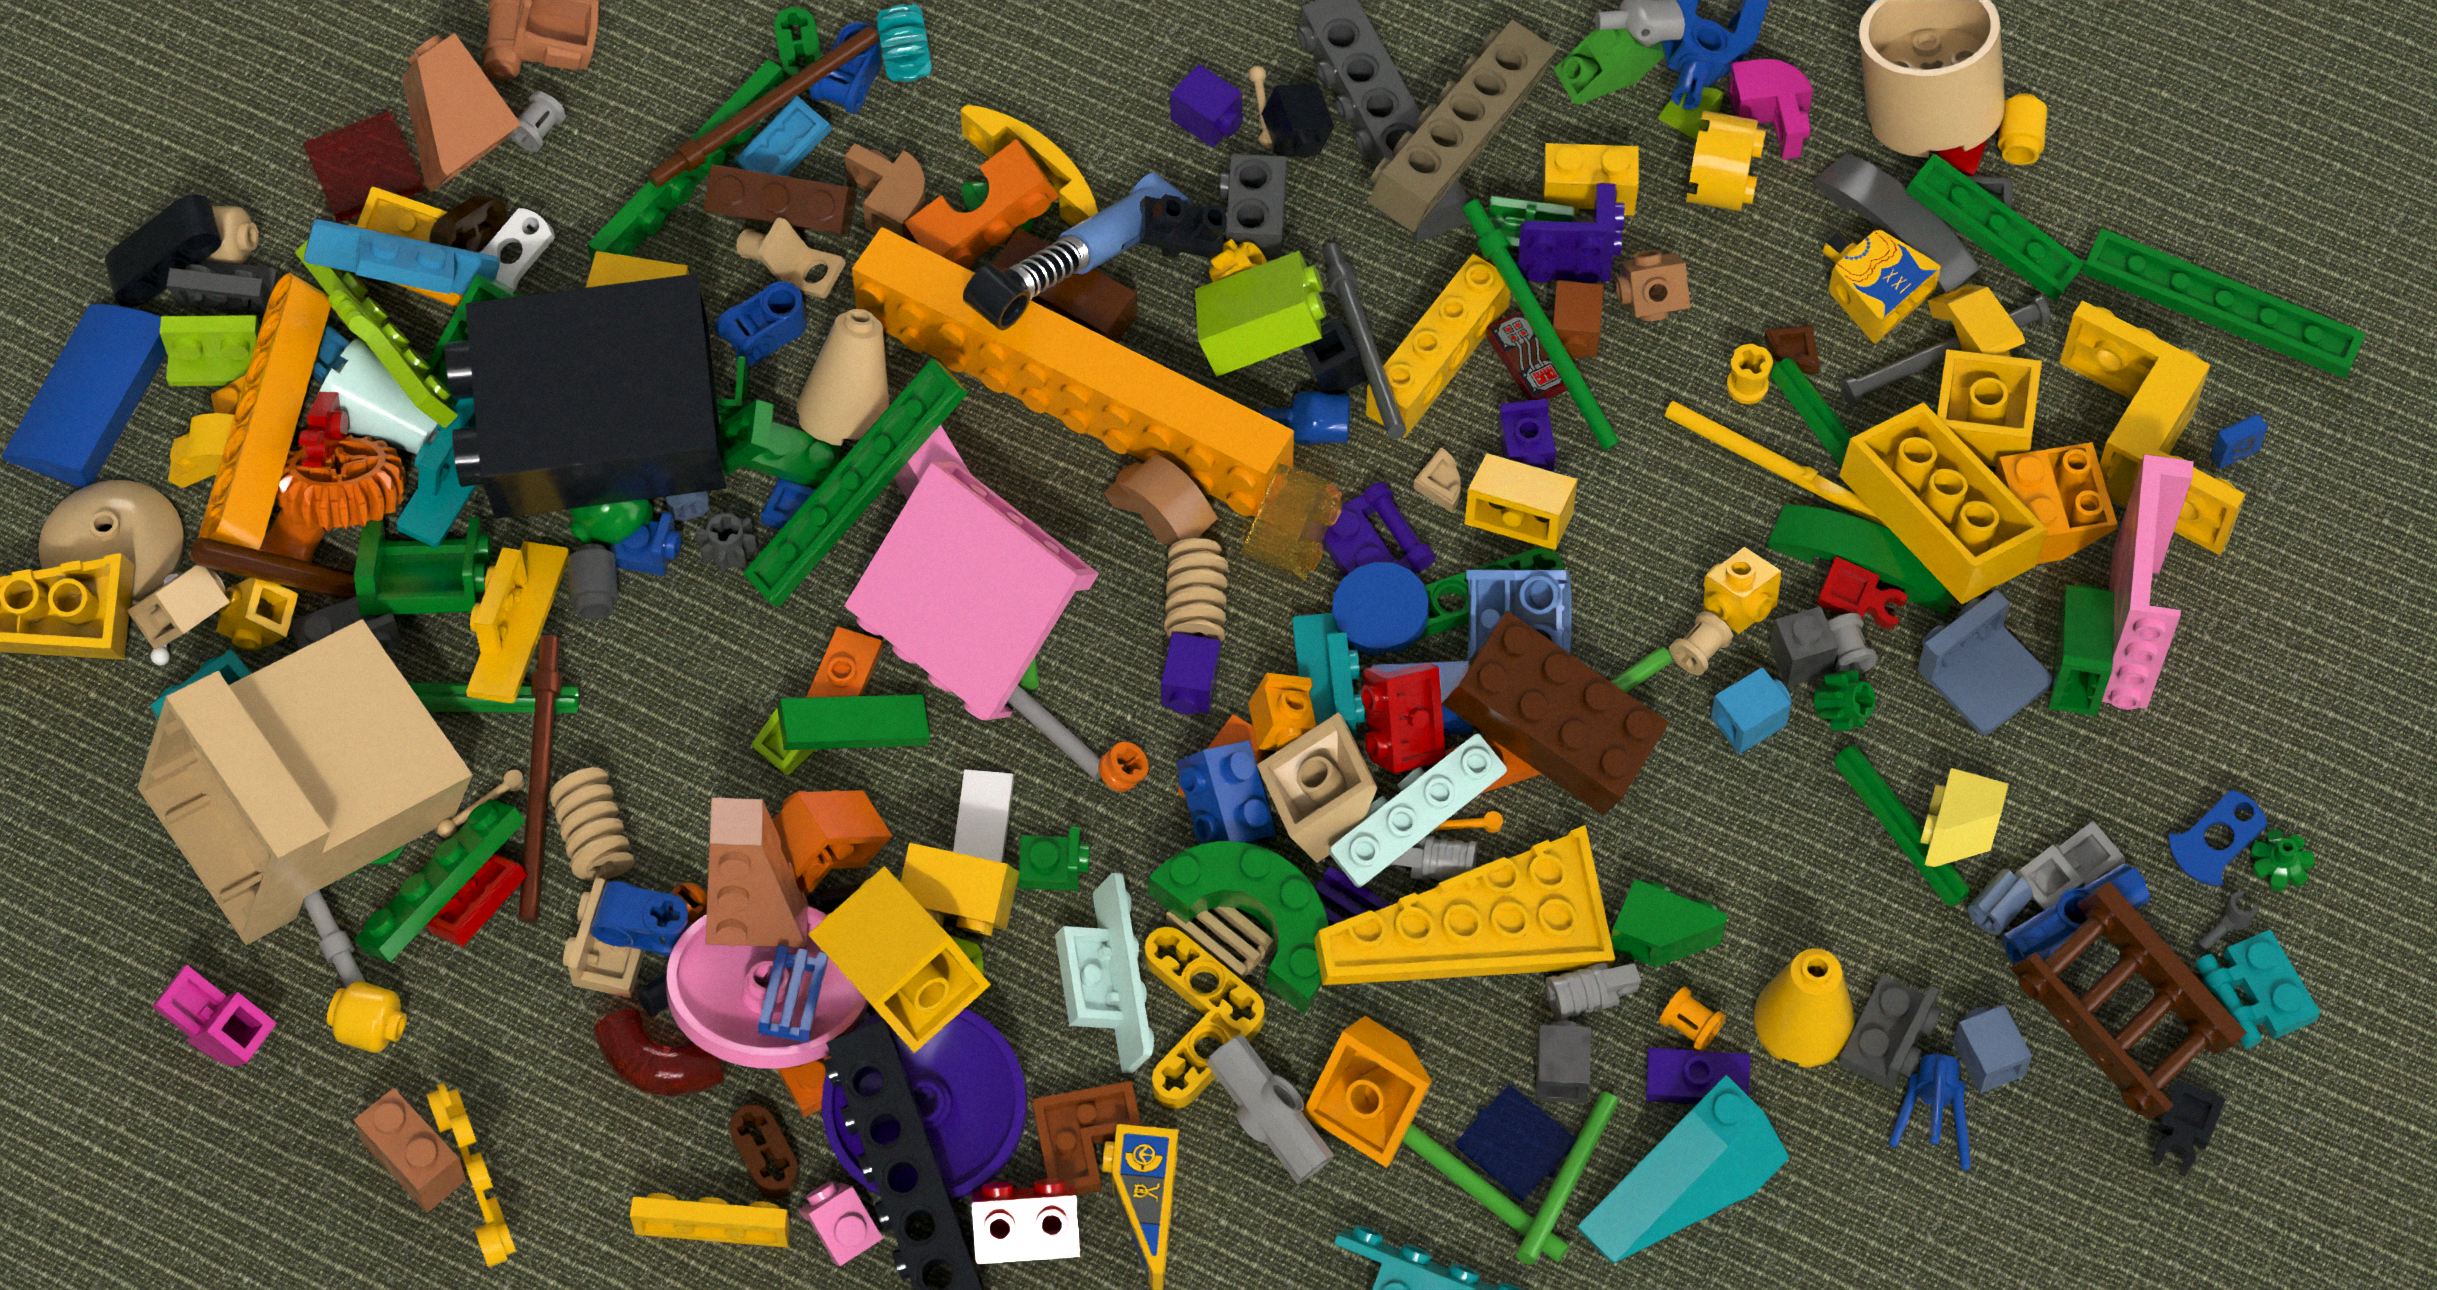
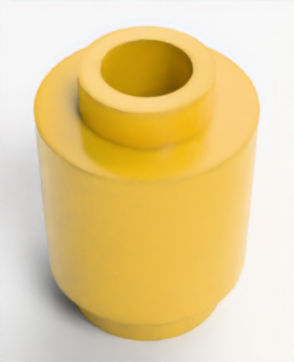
[1998,93,2047,165]

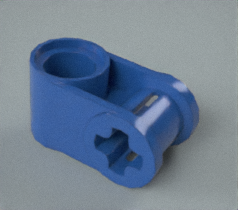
[810,22,882,115]
[714,281,807,367]
[590,881,690,956]

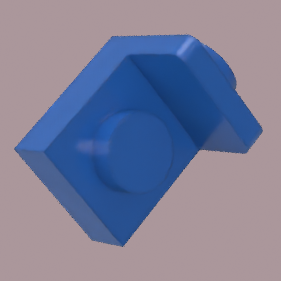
[609,512,682,576]

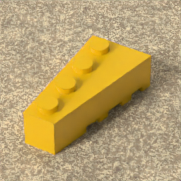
[0,553,135,660]

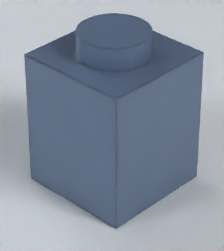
[1953,1004,2032,1094]

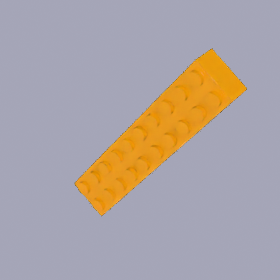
[852,227,1294,522]

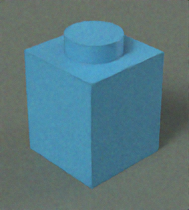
[1711,667,1792,754]

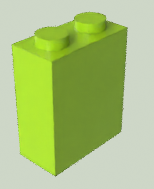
[1195,250,1326,377]

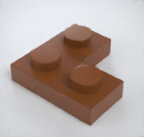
[1032,1080,1141,1196]

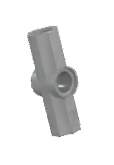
[1206,1034,1335,1184]

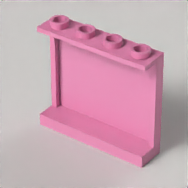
[2102,454,2194,710]
[844,461,1099,721]

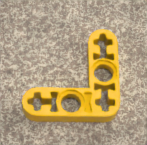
[1144,927,1265,1109]

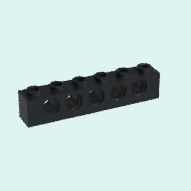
[823,1020,985,1290]

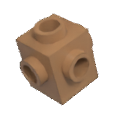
[1615,250,1691,321]

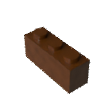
[704,164,857,238]
[991,228,1137,343]

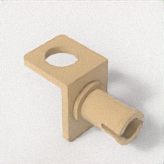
[736,217,846,298]

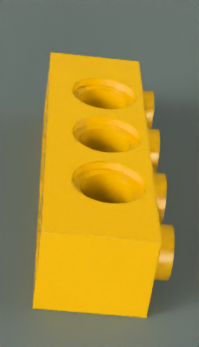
[1366,254,1511,438]

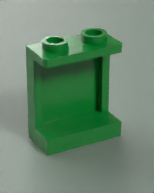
[354,517,491,616]

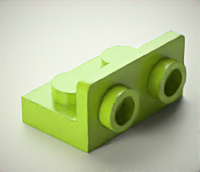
[160,315,260,386]

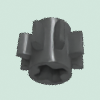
[696,509,757,572]

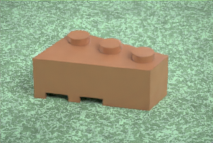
[705,797,808,948]

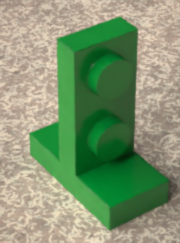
[720,399,840,489]

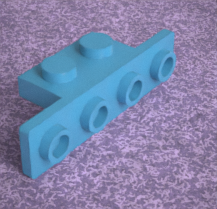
[304,219,500,295]

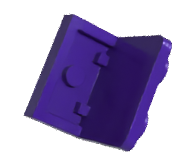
[1518,183,1624,284]

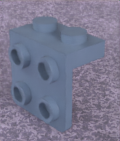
[1917,590,2052,735]

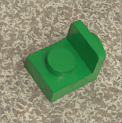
[1018,826,1090,891]

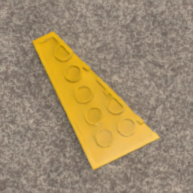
[1314,825,1615,985]

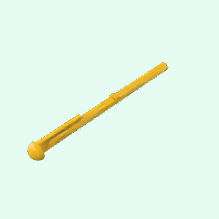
[1664,401,1888,528]

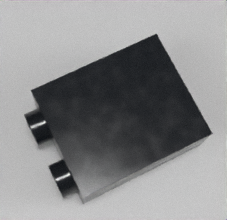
[445,273,727,519]

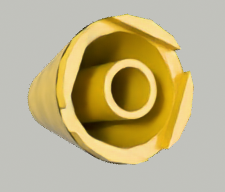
[1753,949,1855,1068]

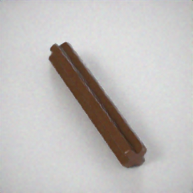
[189,537,357,600]

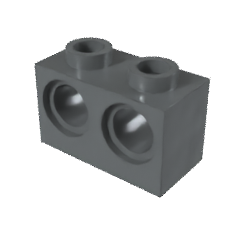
[1220,154,1287,260]

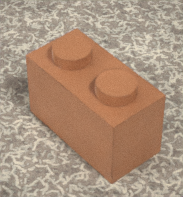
[354,1088,467,1213]

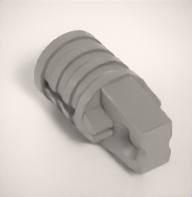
[1391,836,1478,882]
[1546,963,1641,1021]

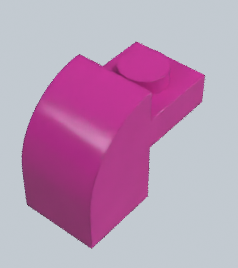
[1727,59,1813,160]
[151,965,277,1066]

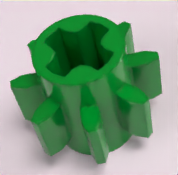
[1814,670,1875,731]

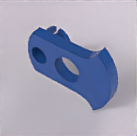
[2169,790,2267,887]

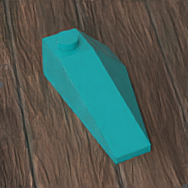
[1576,1075,1790,1265]

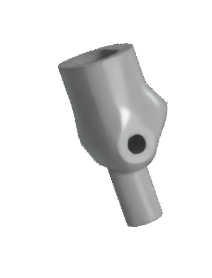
[1595,0,1685,48]

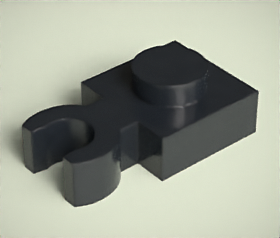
[2153,1080,2226,1176]

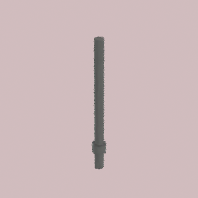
[1323,243,1406,439]

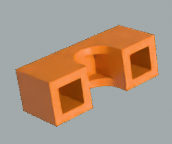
[904,139,1060,269]

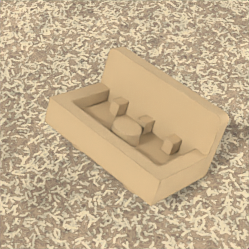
[563,877,646,998]

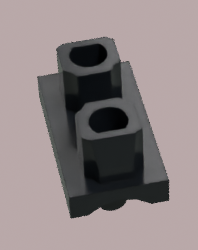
[1140,194,1226,259]

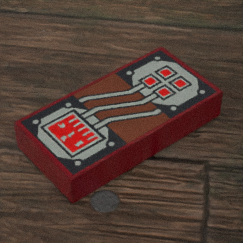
[1486,311,1568,401]

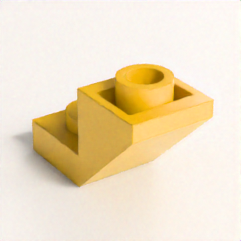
[1927,284,2025,357]

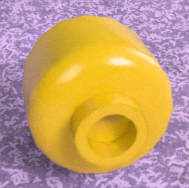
[327,980,407,1053]

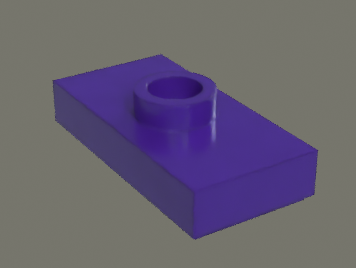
[1646,1047,1750,1104]

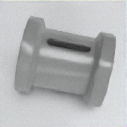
[510,91,566,152]
[1828,613,1878,674]

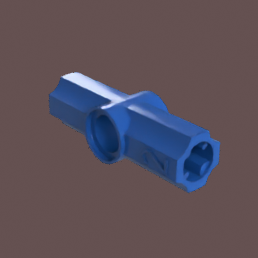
[2002,863,2151,965]

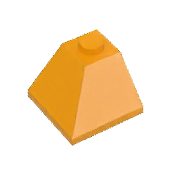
[1302,1016,1432,1168]

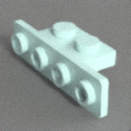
[1329,734,1507,888]
[1055,873,1154,1073]

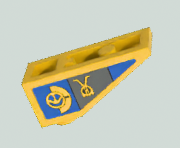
[1103,1124,1178,1290]

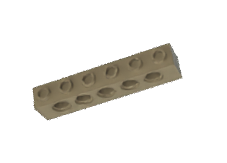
[1367,19,1558,233]

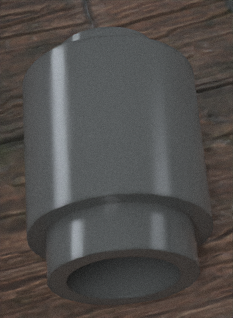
[567,544,618,619]

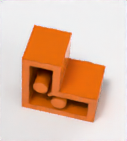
[772,790,893,897]

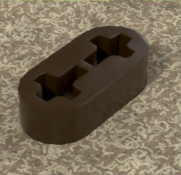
[429,195,507,252]

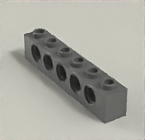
[1296,0,1469,243]

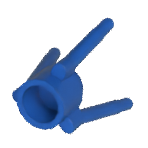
[1889,1054,1971,1171]

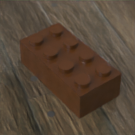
[1442,611,1669,816]

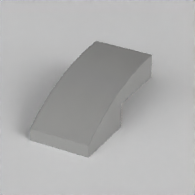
[2014,821,2125,911]

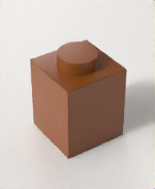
[1552,280,1604,358]

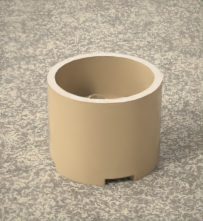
[1859,0,2005,158]

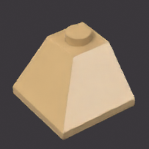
[1257,712,1377,863]

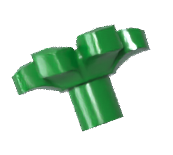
[2250,830,2315,892]

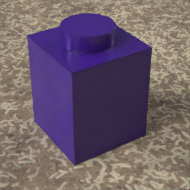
[1170,64,1244,148]
[1161,632,1220,714]

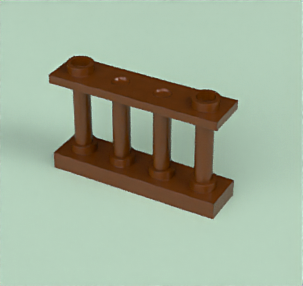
[2010,881,2247,1120]

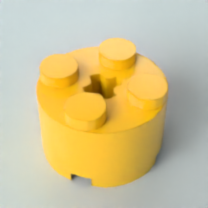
[1686,110,1766,212]

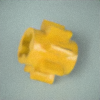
[1210,239,1267,282]

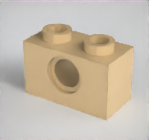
[127,565,230,649]

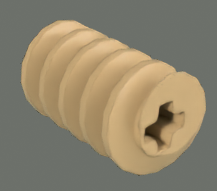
[1164,538,1228,643]
[549,767,635,881]

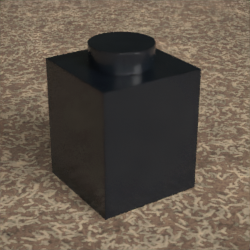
[1261,83,1334,158]
[1301,317,1368,394]

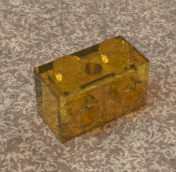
[1241,463,1343,581]

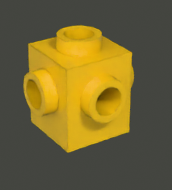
[1703,547,1781,634]
[216,578,298,651]

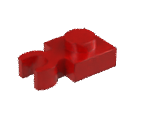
[299,392,348,468]
[1815,556,1908,629]

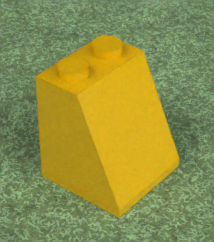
[808,866,991,1053]

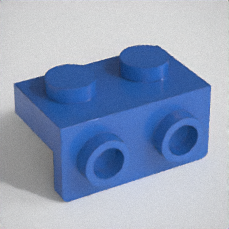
[1177,740,1277,845]

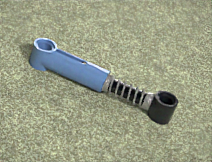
[963,172,1192,330]

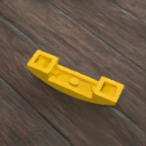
[960,105,1098,227]

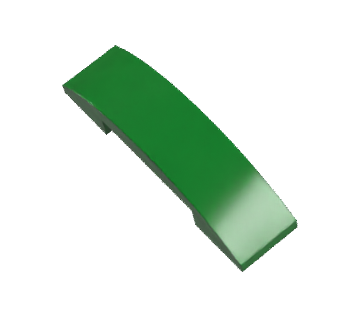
[1767,504,1955,615]

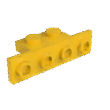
[466,541,570,703]

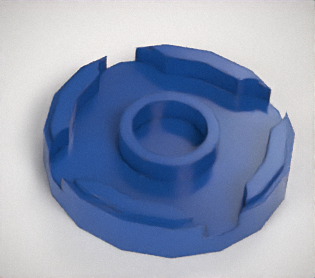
[1332,562,1429,655]

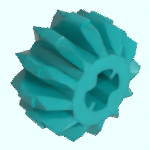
[877,4,932,82]

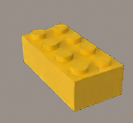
[1839,402,2048,604]

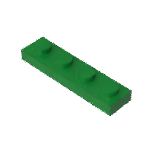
[1905,153,2085,302]
[354,799,525,963]

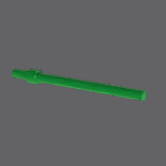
[1462,199,1620,452]

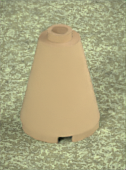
[796,309,890,446]

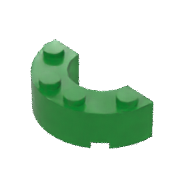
[1147,841,1329,1015]

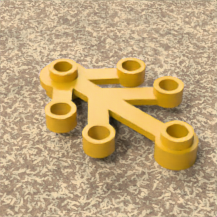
[426,1082,516,1268]

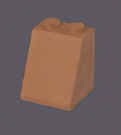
[402,33,521,193]

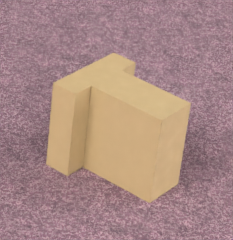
[138,619,473,945]

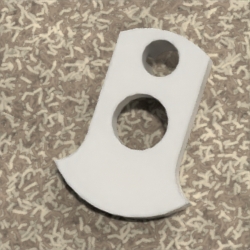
[479,208,555,291]

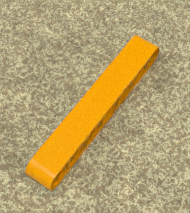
[198,273,331,550]

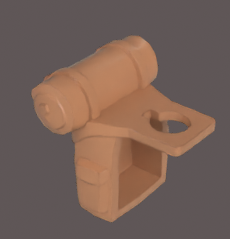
[482,0,599,80]

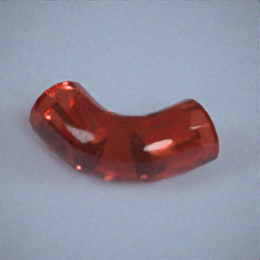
[593,1009,724,1098]

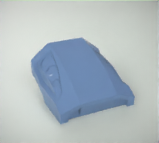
[1466,569,1572,661]

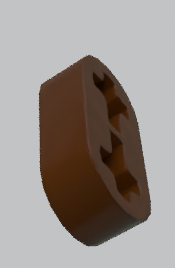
[729,1105,800,1199]

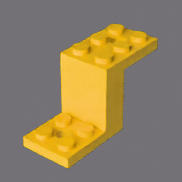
[2059,300,2246,555]

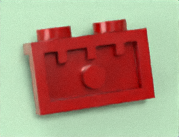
[1361,663,1446,774]

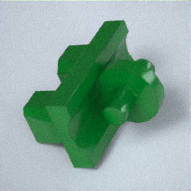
[1488,195,1575,247]

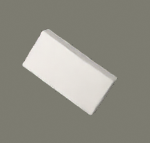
[953,769,1014,863]

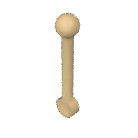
[1248,66,1274,149]
[437,770,525,838]

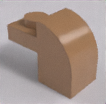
[844,143,927,241]
[1104,454,1218,546]

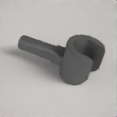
[2196,891,2259,953]

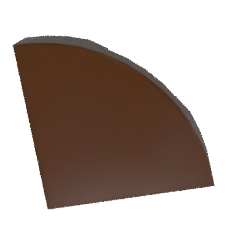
[1764,325,1820,374]

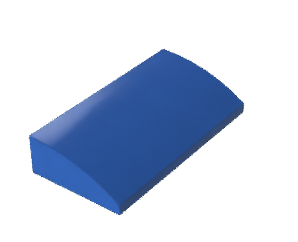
[2,304,167,488]

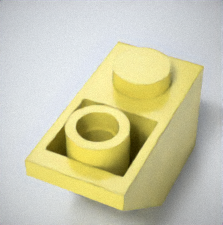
[1920,768,2009,867]

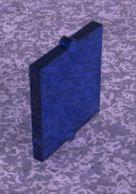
[1455,1085,1576,1202]

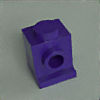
[1498,399,1556,472]

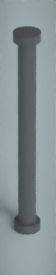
[1840,294,2051,406]

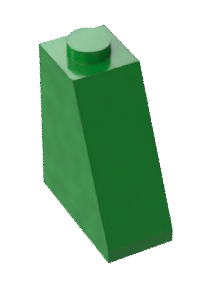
[2048,584,2114,716]

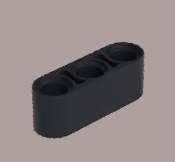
[104,195,222,307]

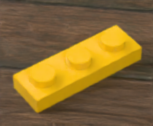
[630,1193,791,1248]

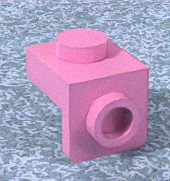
[798,1181,883,1266]

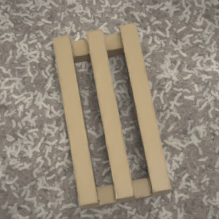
[1166,907,1274,980]

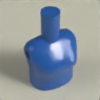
[1262,391,1350,446]

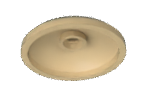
[38,480,185,607]

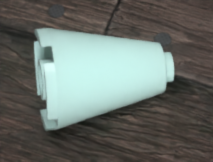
[316,338,439,454]

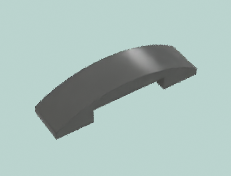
[1813,153,1980,295]

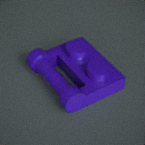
[1312,482,1436,577]

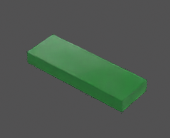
[777,694,930,750]

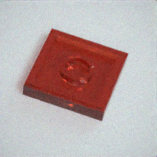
[303,111,424,223]

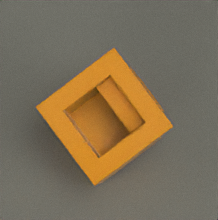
[1248,673,1317,751]

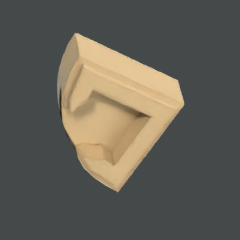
[1413,447,1461,513]

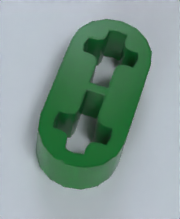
[774,7,822,91]

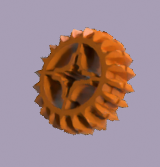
[276,434,406,531]

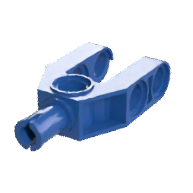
[1662,0,1769,109]

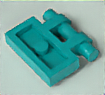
[2195,929,2321,1049]

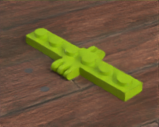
[295,239,459,429]

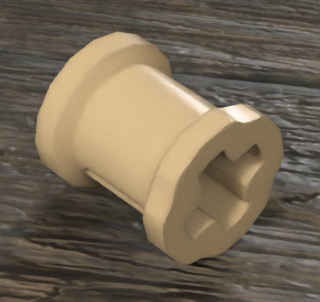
[1669,611,1733,675]

